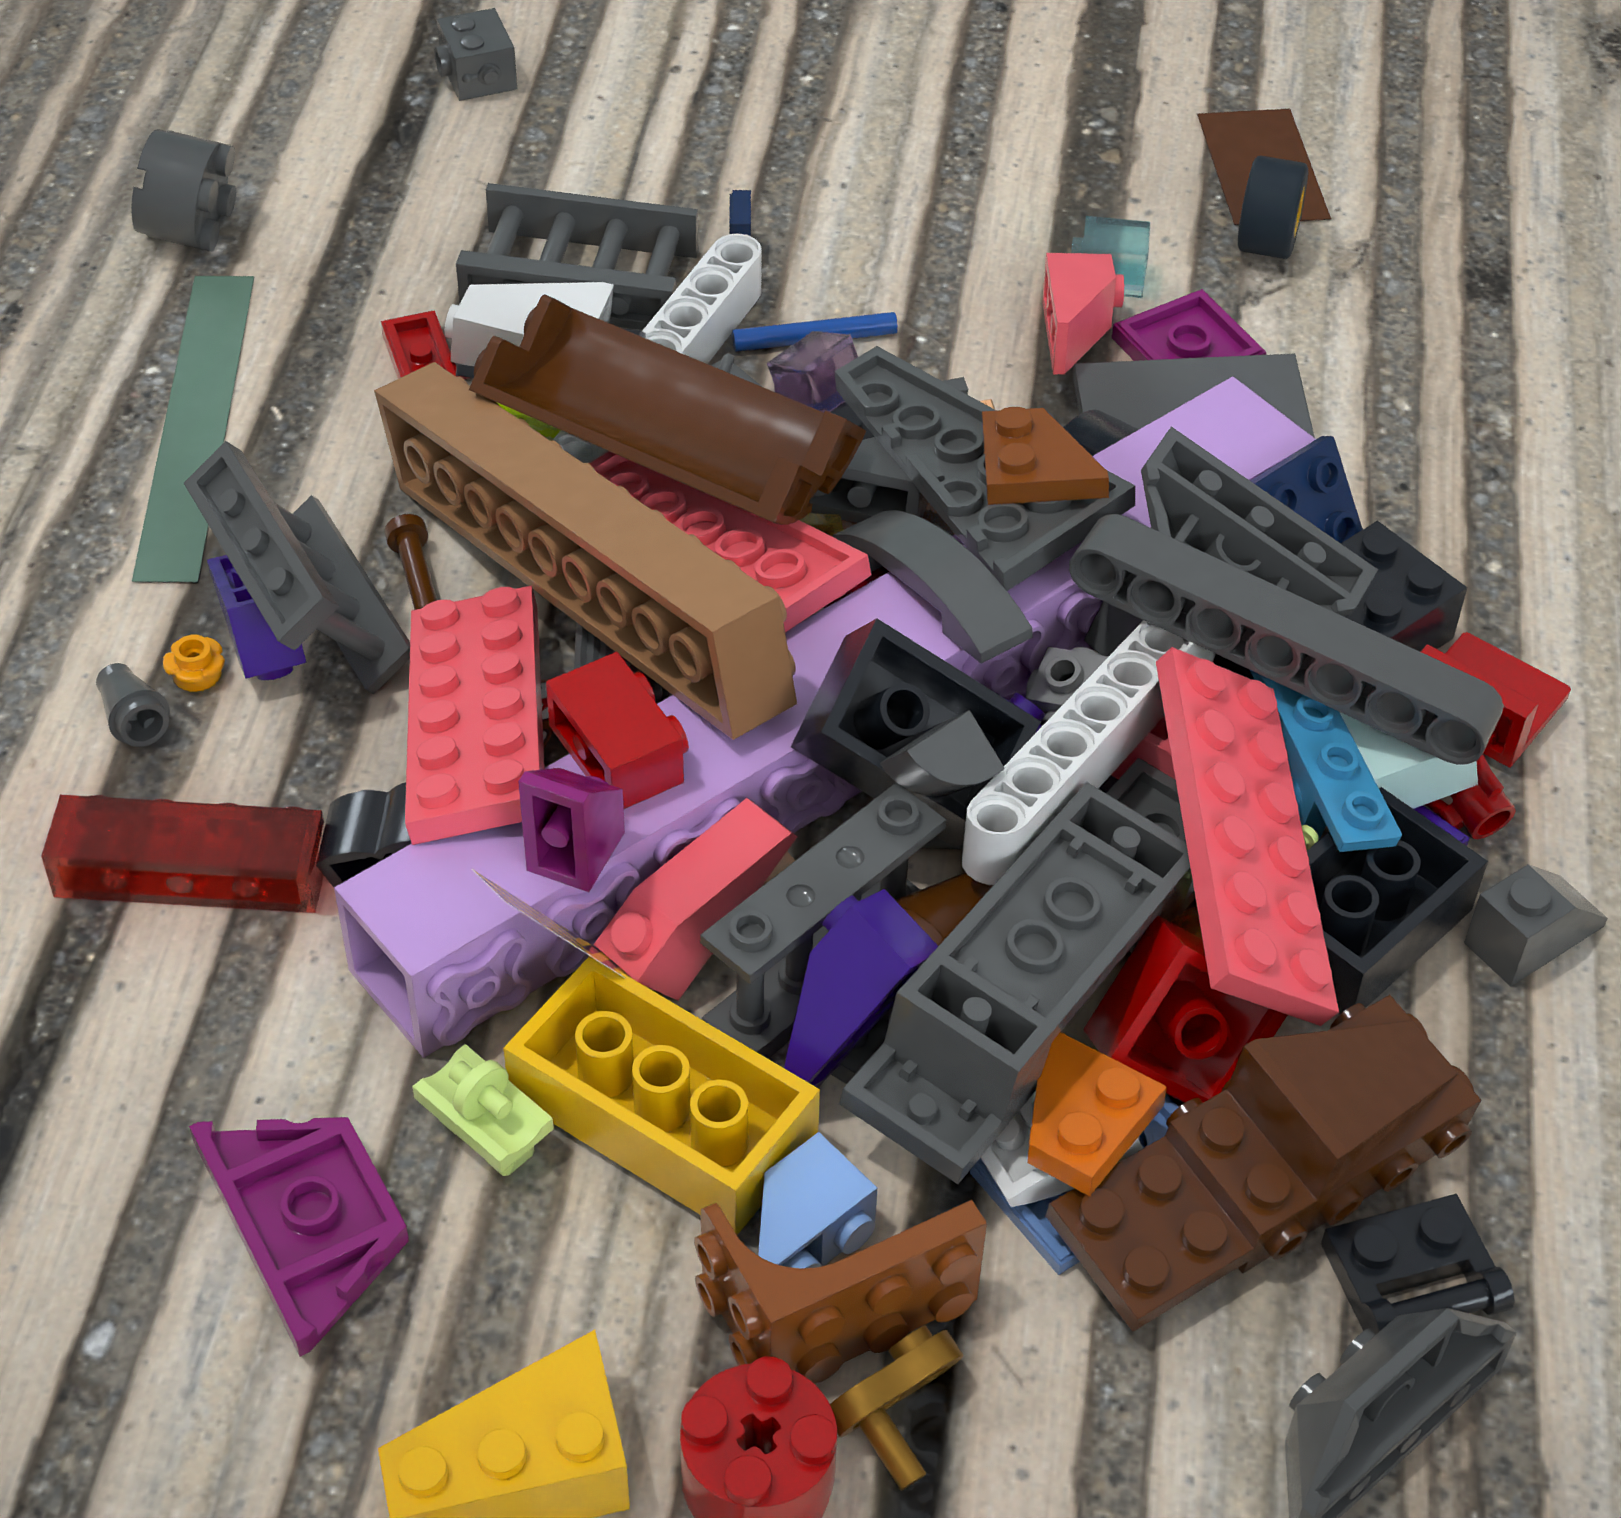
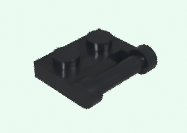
[1321,1193,1514,1334]

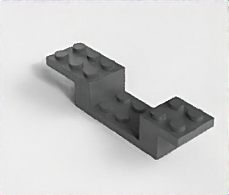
[839,758,1195,1184]

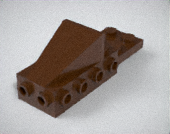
[1045,994,1482,1332]

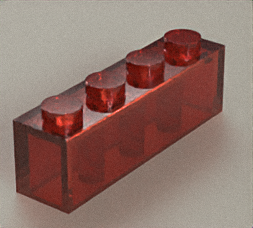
[41,794,325,913]

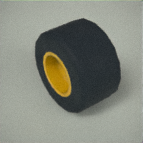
[1237,156,1308,259]

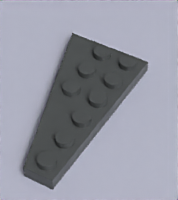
[835,346,1136,591]

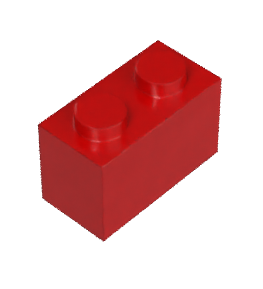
[546,652,689,809]

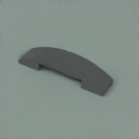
[833,510,1033,664]

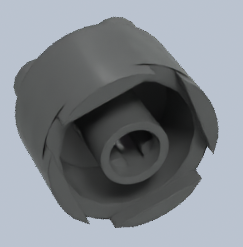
[131,129,236,252]

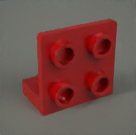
[1421,632,1571,768]

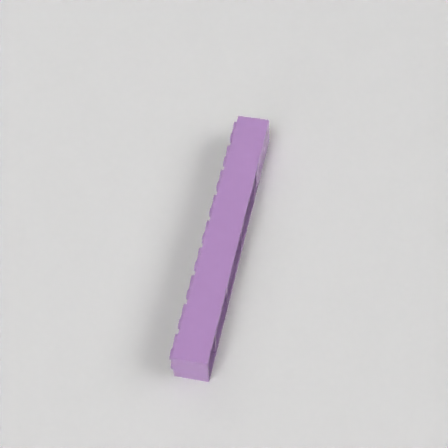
[334,376,1316,1058]

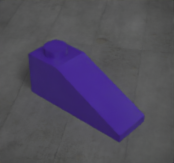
[207,555,307,680]
[784,889,938,1087]

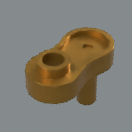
[830,1325,964,1491]

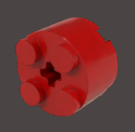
[680,1357,837,1518]

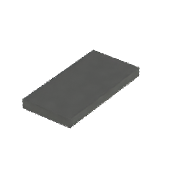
[1072,353,1315,438]

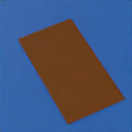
[1197,108,1331,225]

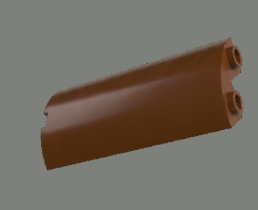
[469,294,866,525]

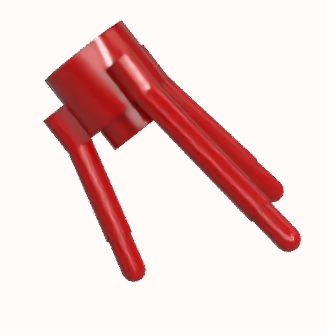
[1425,754,1516,840]

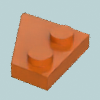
[1027,1032,1167,1197]

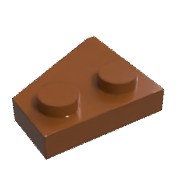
[982,407,1109,505]

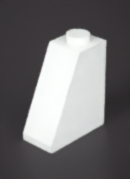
[444,282,614,366]

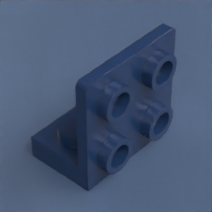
[1250,436,1363,543]

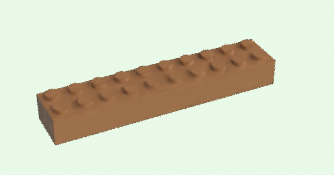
[374,362,797,740]

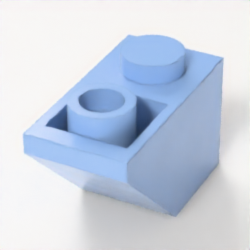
[758,1132,878,1268]

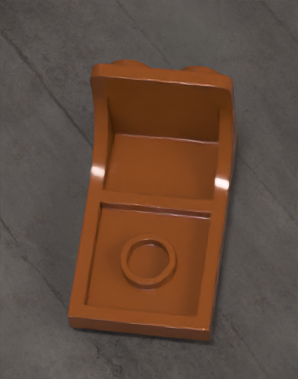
[694,1200,987,1384]

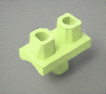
[412,1044,554,1176]

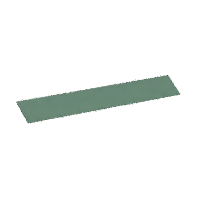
[132,276,254,582]

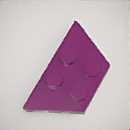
[189,1117,409,1357]

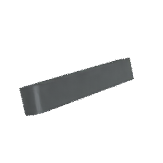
[1069,514,1504,765]

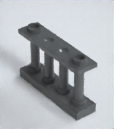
[456,183,698,330]
[184,441,410,694]
[700,782,946,1058]

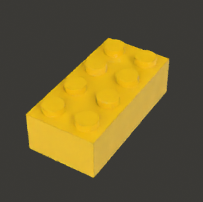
[503,956,820,1235]

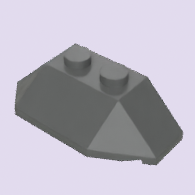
[1141,426,1378,616]
[1285,1308,1517,1518]

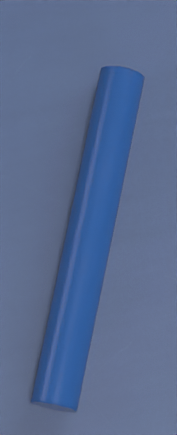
[732,312,898,352]

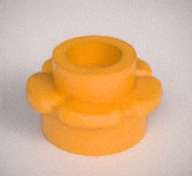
[163,635,225,692]

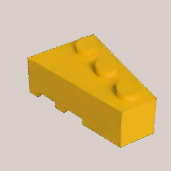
[378,1329,630,1518]

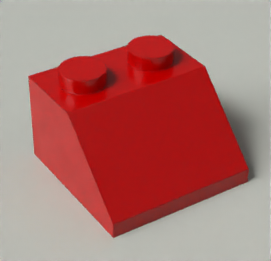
[1083,916,1288,1103]

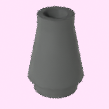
[96,663,170,747]

